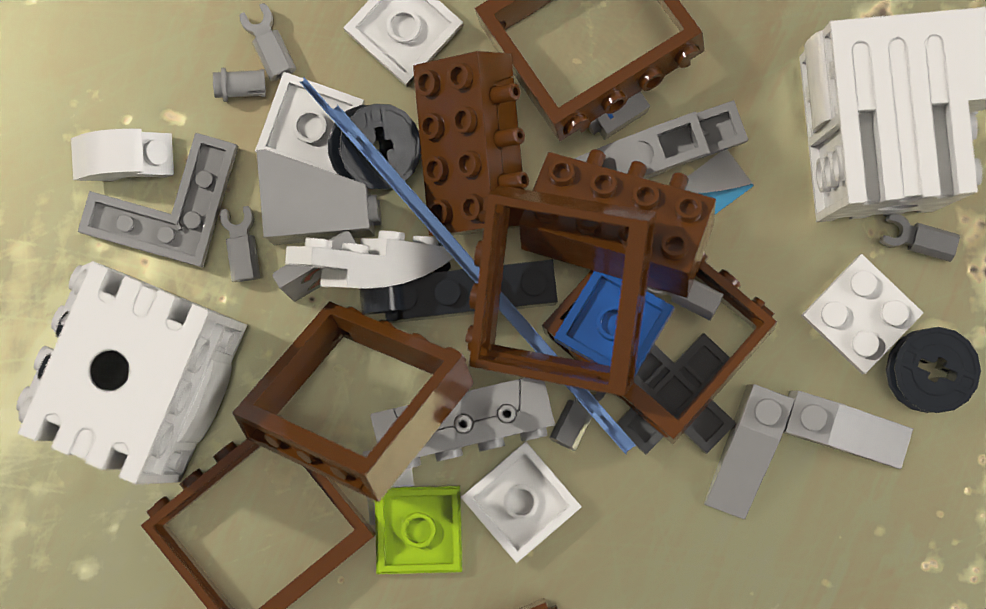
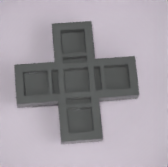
[616,333,736,455]

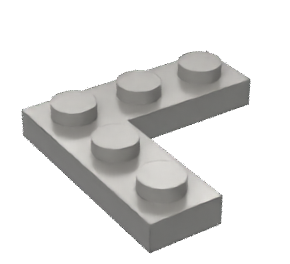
[77,133,239,268]

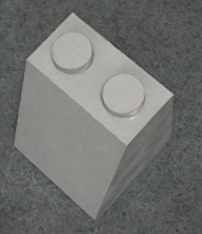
[257,149,382,245]

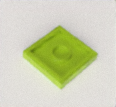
[375,485,462,574]

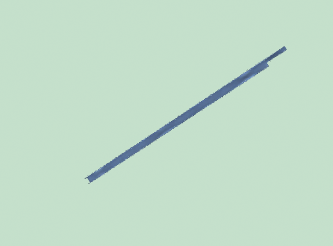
[300,77,636,454]

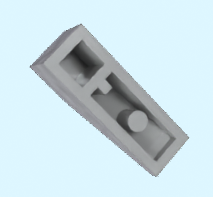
[704,384,795,519]
[783,390,913,469]

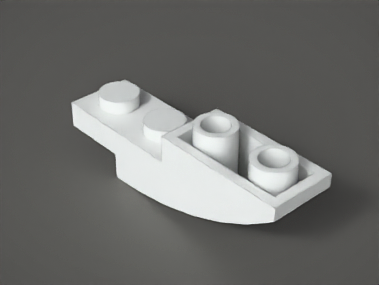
[285,231,453,288]

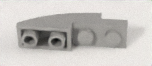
[574,100,748,179]

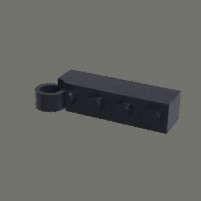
[359,259,558,323]

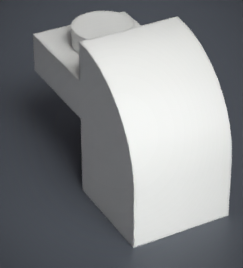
[71,129,174,181]

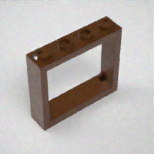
[474,0,705,142]
[465,186,657,396]
[542,252,777,444]
[232,301,474,502]
[141,415,376,609]

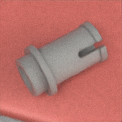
[213,68,266,102]

